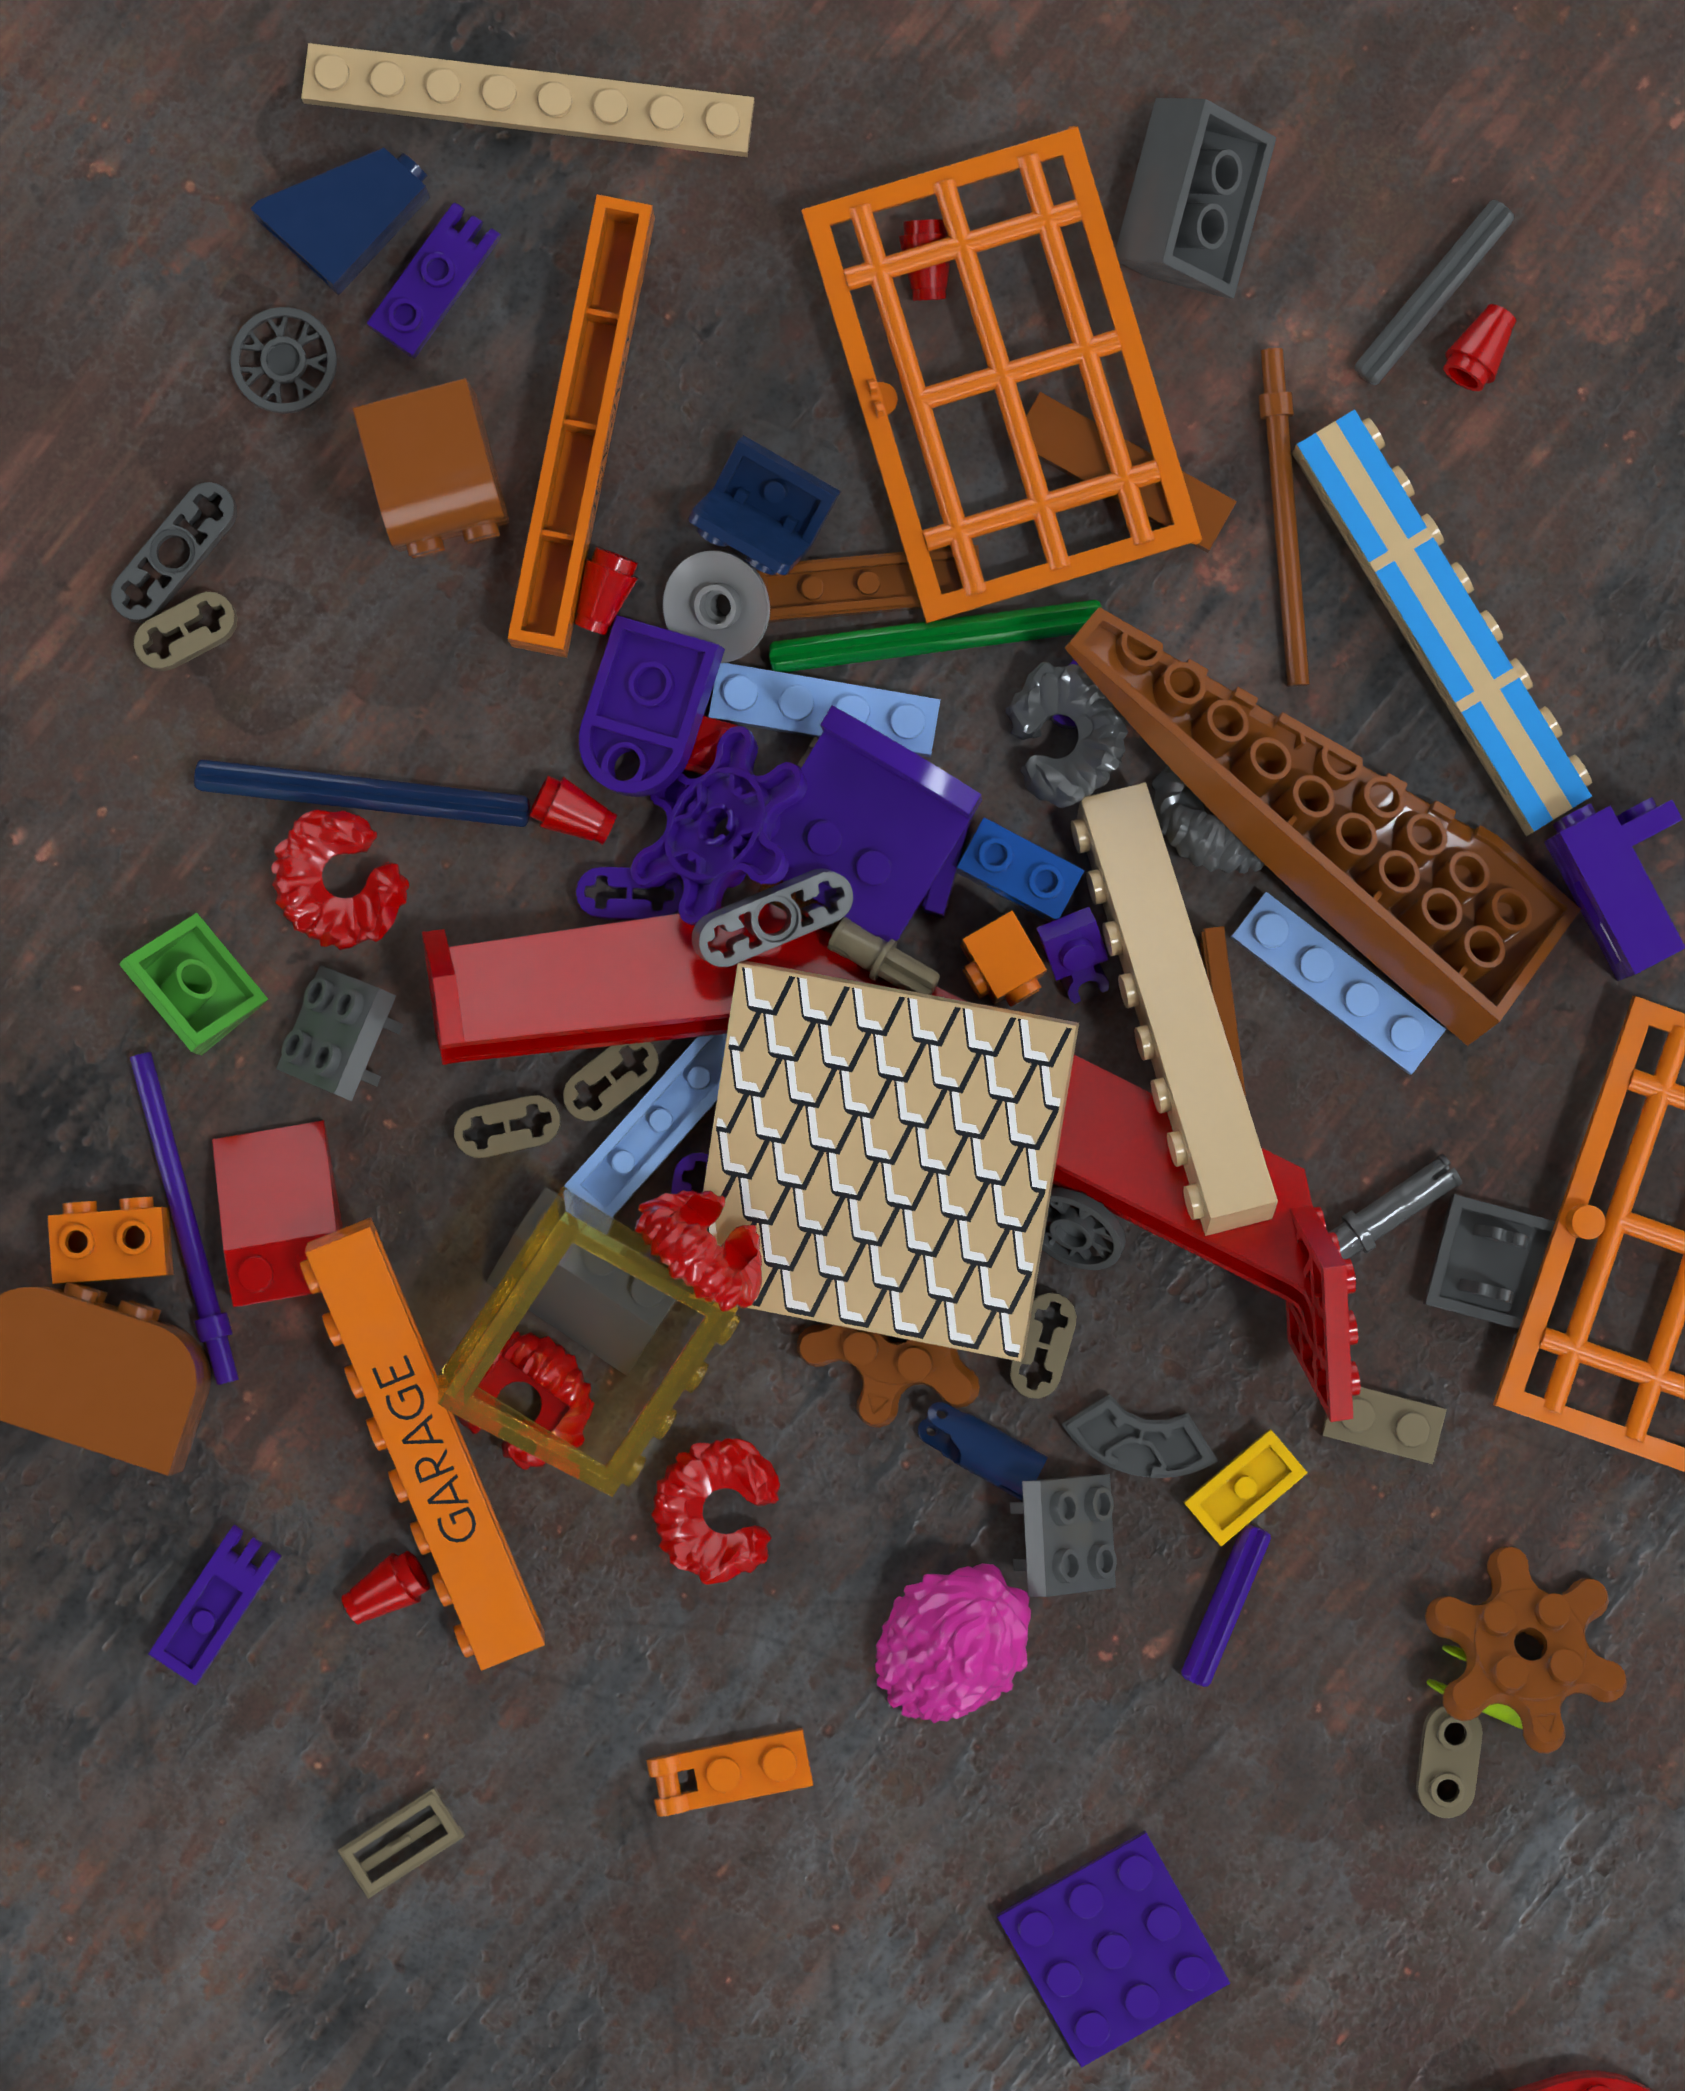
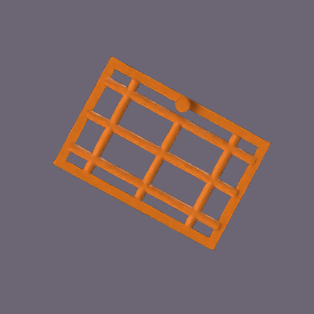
[801,126,1202,624]
[1493,996,1685,1472]

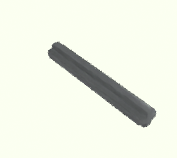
[1354,199,1515,386]

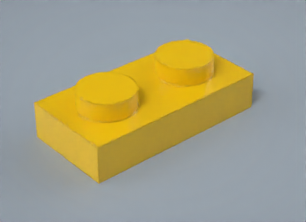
[1183,1429,1308,1546]

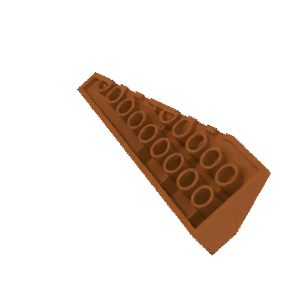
[1065,607,1581,1046]

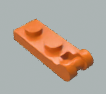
[646,1728,814,1817]

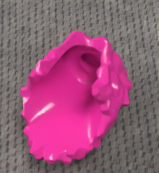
[875,1563,1031,1723]

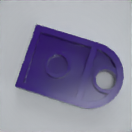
[579,615,725,797]

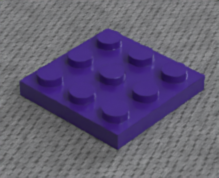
[997,1831,1230,2068]

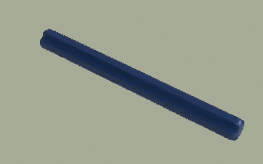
[194,760,530,827]

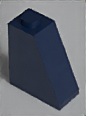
[250,148,430,295]

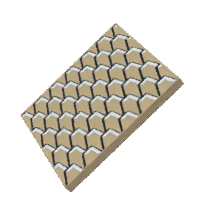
[687,960,1079,1362]

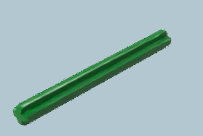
[769,600,1102,673]

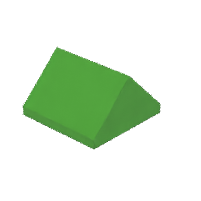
[119,913,268,1056]

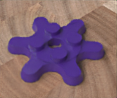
[631,726,807,925]

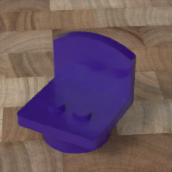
[771,705,982,942]

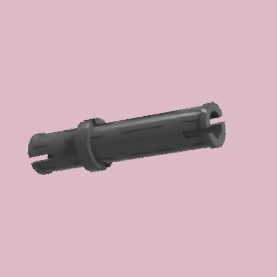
[1328,1154,1463,1259]

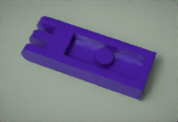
[367,202,501,359]
[148,1524,282,1685]

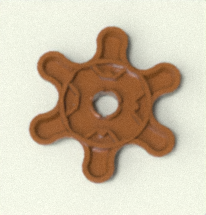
[797,1323,980,1428]
[1425,1546,1627,1754]

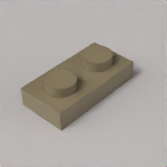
[1321,1387,1447,1464]

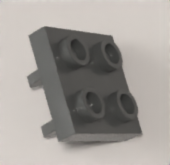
[276,965,404,1101]
[1423,1194,1555,1330]
[1010,1474,1117,1597]

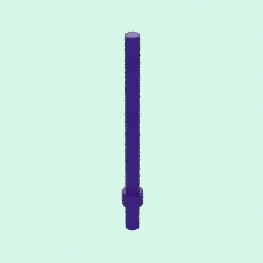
[129,1052,239,1386]

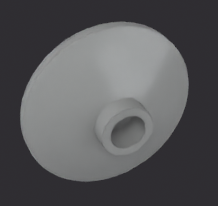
[663,550,770,663]

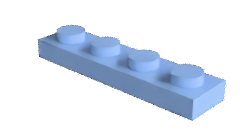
[708,663,941,757]
[1230,892,1446,1075]
[564,1034,727,1224]

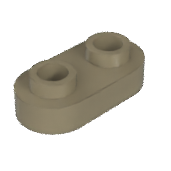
[1416,1704,1483,1818]

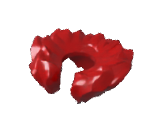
[271,809,410,950]
[635,1190,762,1312]
[452,1331,594,1470]
[651,1438,780,1585]

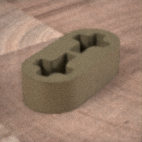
[134,592,238,671]
[563,1042,659,1122]
[454,1095,562,1158]
[1009,1293,1077,1399]

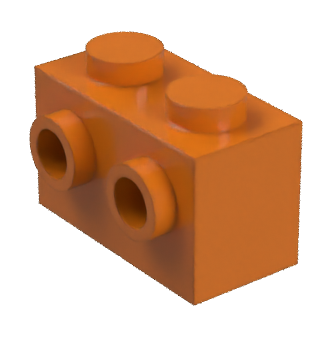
[960,910,1047,1007]
[48,1197,174,1284]

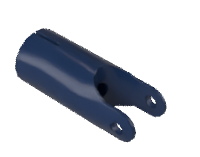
[917,1402,1048,1501]

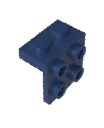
[688,435,841,575]

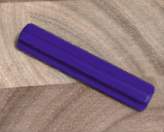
[1181,1524,1271,1687]

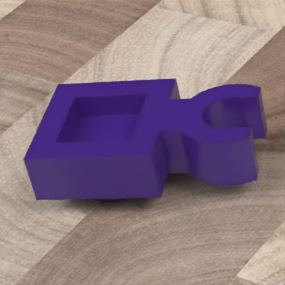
[1036,907,1109,1004]

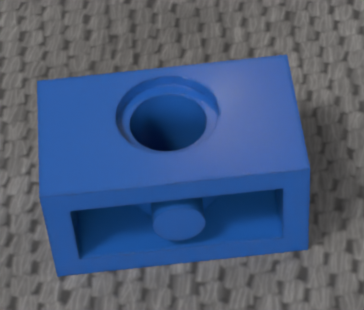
[957,817,1085,922]

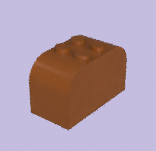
[353,378,510,559]
[0,1282,211,1476]

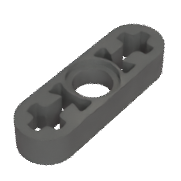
[111,482,237,623]
[692,868,853,967]

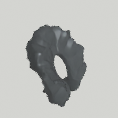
[1006,662,1128,808]
[1152,766,1265,874]

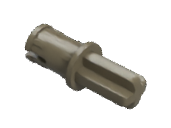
[827,917,940,995]

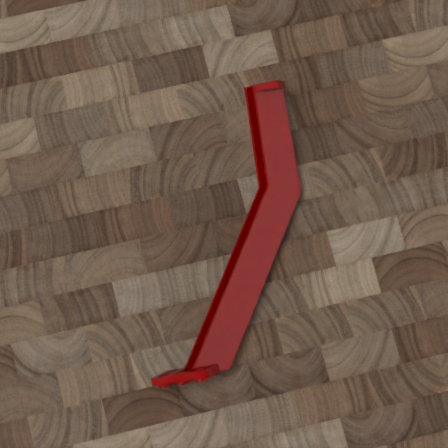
[422,903,1361,1422]

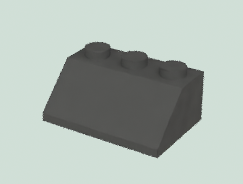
[1115,98,1277,298]
[486,1187,687,1376]

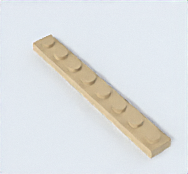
[301,43,755,157]

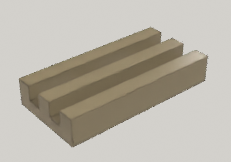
[338,1787,466,1899]

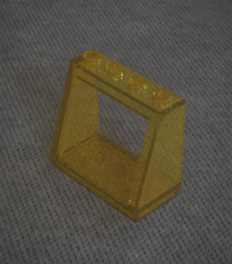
[438,1187,740,1497]

